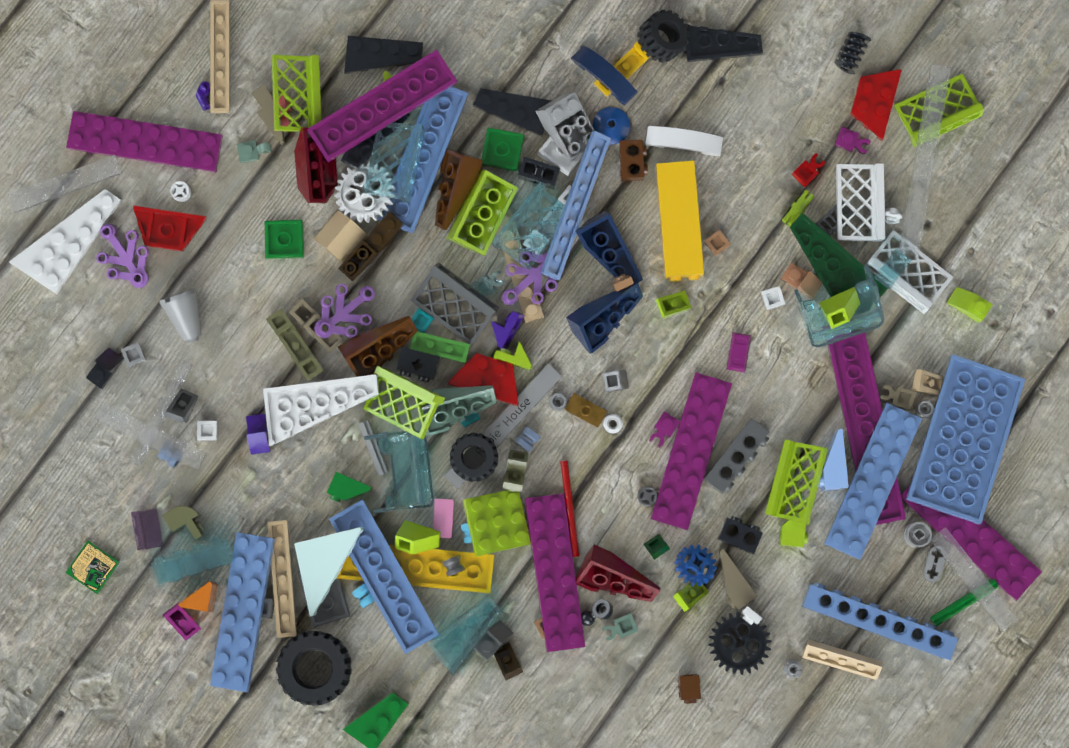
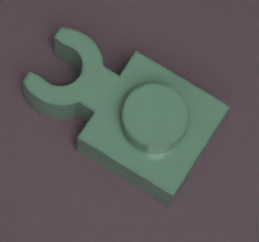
[602,613,638,640]

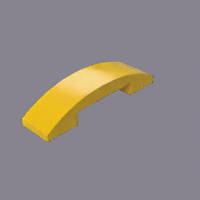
[594,41,651,97]

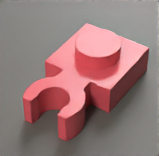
[279,96,292,126]

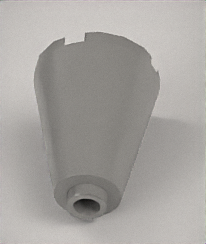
[159,288,202,343]

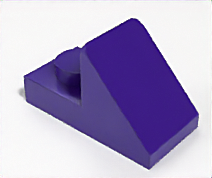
[491,311,525,349]
[246,414,270,455]

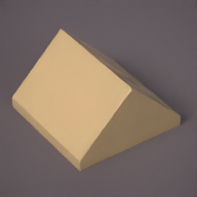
[314,210,367,263]

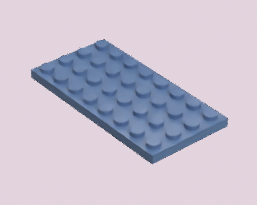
[906,354,1025,525]

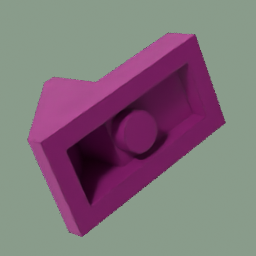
[163,603,201,641]

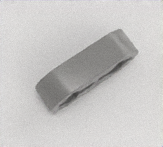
[923,546,946,582]

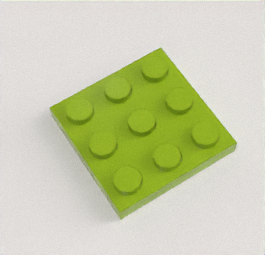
[463,490,531,557]

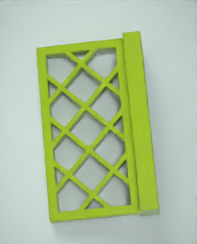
[271,55,321,132]
[894,74,984,148]
[363,366,445,439]
[765,439,828,524]

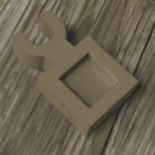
[879,385,916,411]

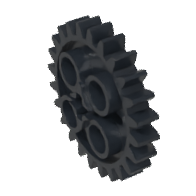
[708,612,772,675]

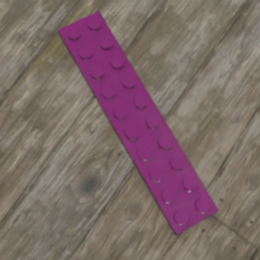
[826,331,906,525]

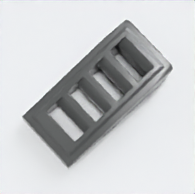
[815,202,853,236]

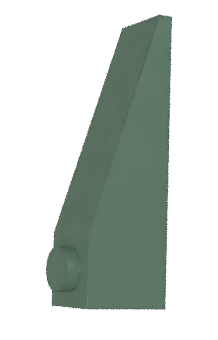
[420,386,497,436]

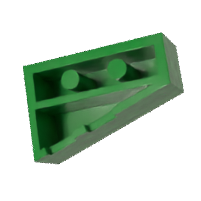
[342,692,409,748]

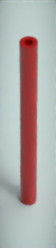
[560,461,580,557]

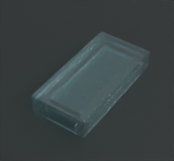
[874,248,911,289]

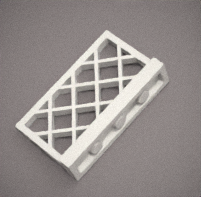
[836,163,885,242]
[865,230,953,314]

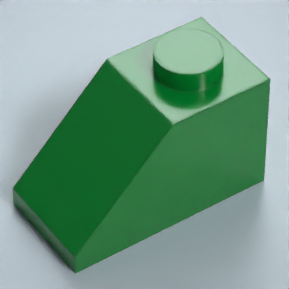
[327,472,372,503]

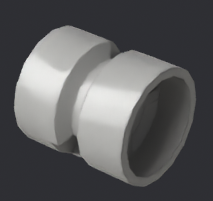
[903,522,932,548]

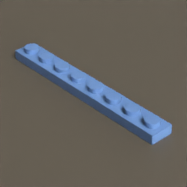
[540,131,611,280]

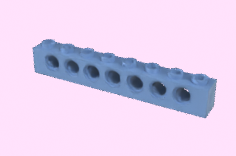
[801,582,958,661]

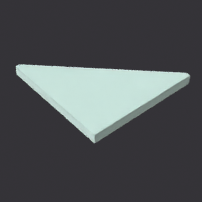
[294,527,364,616]

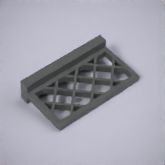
[411,263,499,346]

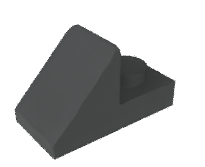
[165,389,198,424]
[473,620,514,661]

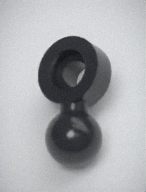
[581,599,613,626]

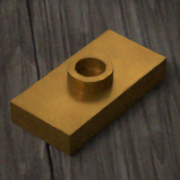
[564,393,607,428]

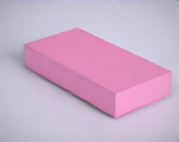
[433,499,454,538]

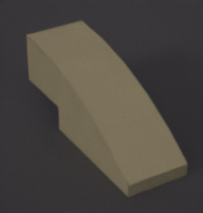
[252,84,285,145]
[287,297,344,353]

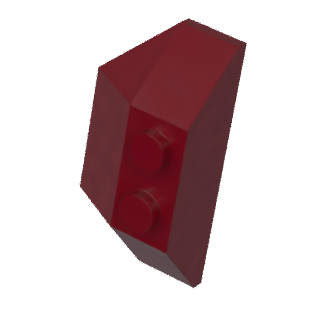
[294,127,338,204]

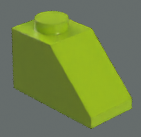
[947,287,993,323]

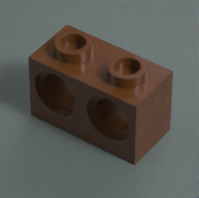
[619,140,648,182]
[677,674,701,704]

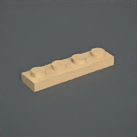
[802,639,883,680]

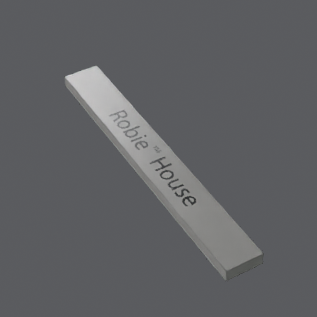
[444,364,562,489]

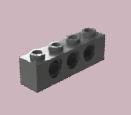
[704,418,769,494]

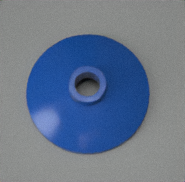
[593,107,630,145]

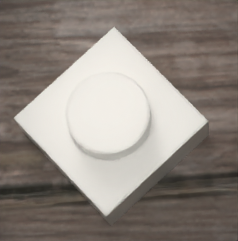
[761,286,785,310]
[197,421,218,441]
[741,606,762,625]

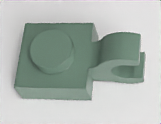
[237,140,272,163]

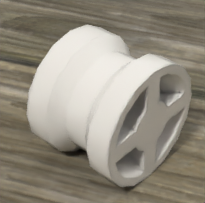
[170,181,191,202]

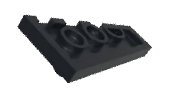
[686,24,763,62]
[344,36,423,74]
[473,88,552,137]
[341,113,411,170]

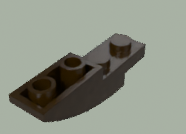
[338,211,405,281]

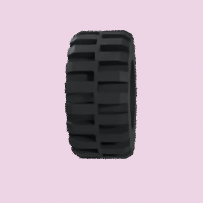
[276,631,352,706]

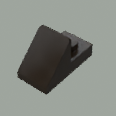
[494,642,523,680]

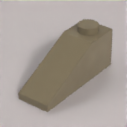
[719,549,758,610]

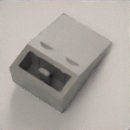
[535,92,595,161]

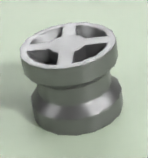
[637,487,657,506]
[442,555,465,577]

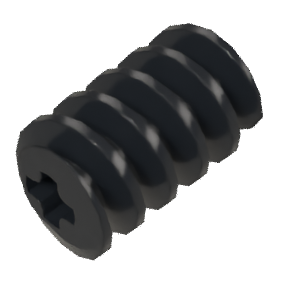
[834,32,871,75]

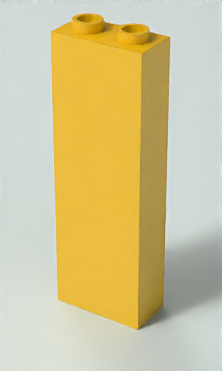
[655,161,704,282]

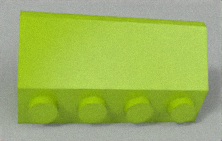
[446,170,518,256]

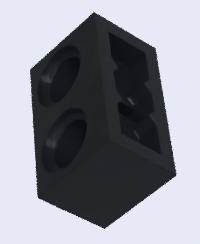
[717,516,763,555]

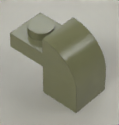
[503,449,529,492]
[162,506,205,540]

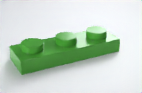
[410,332,470,364]

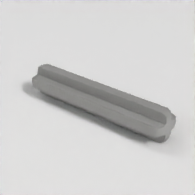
[359,420,389,476]

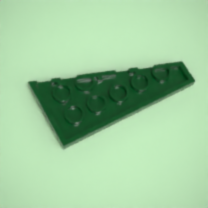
[789,213,889,331]

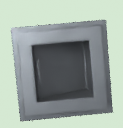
[603,370,629,392]

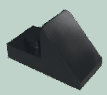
[86,348,124,389]

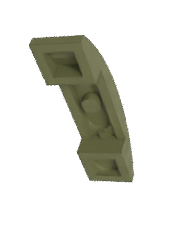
[266,308,324,381]

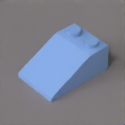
[818,429,849,491]

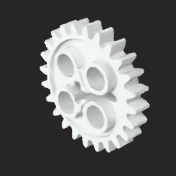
[334,162,396,223]

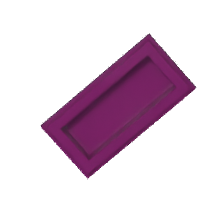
[726,332,752,373]

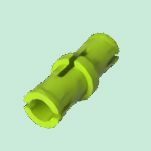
[782,190,815,226]

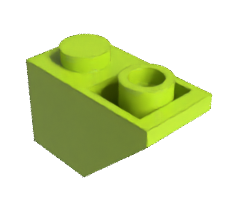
[819,287,860,329]
[779,508,810,548]
[395,520,441,554]

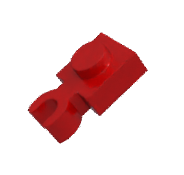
[791,153,825,187]

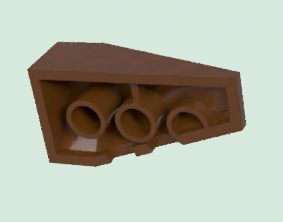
[435,148,482,230]
[338,316,418,377]

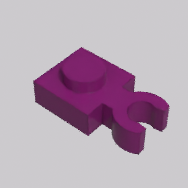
[834,127,871,154]
[649,411,680,448]

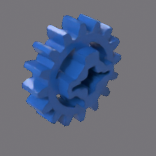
[674,544,717,587]

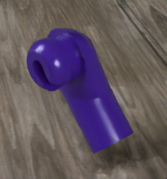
[196,81,210,111]

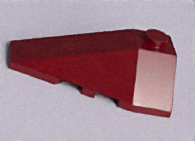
[576,544,661,602]

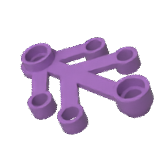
[96,224,150,288]
[502,251,557,305]
[314,284,375,338]

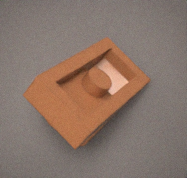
[781,262,822,299]

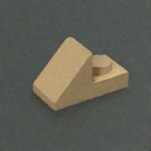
[912,369,944,395]

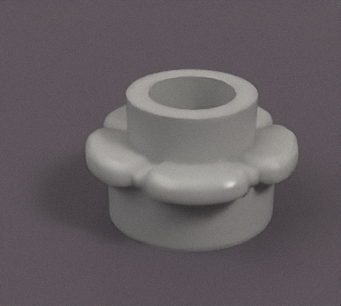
[549,392,568,411]
[916,400,934,419]
[783,659,803,679]

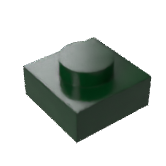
[643,534,670,560]

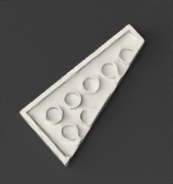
[9,189,122,294]
[263,374,379,446]

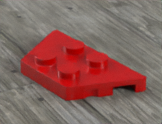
[850,69,902,141]
[133,205,207,252]
[448,353,519,407]

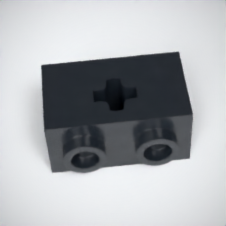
[518,157,560,190]
[396,347,440,383]

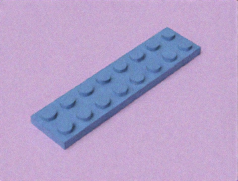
[378,87,469,234]
[824,403,922,560]
[329,500,439,654]
[210,532,275,692]

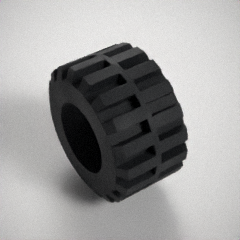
[637,10,690,63]
[450,432,499,482]

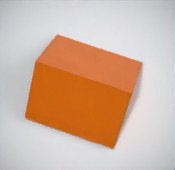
[178,581,218,612]

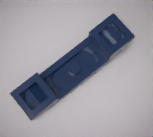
[571,46,638,106]

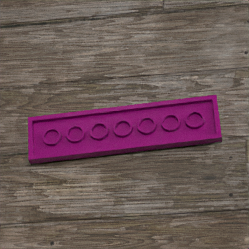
[307,49,457,162]
[66,111,223,173]
[651,372,732,530]
[901,484,1042,601]
[525,493,585,653]

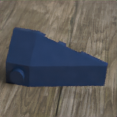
[575,210,643,283]
[566,281,643,354]

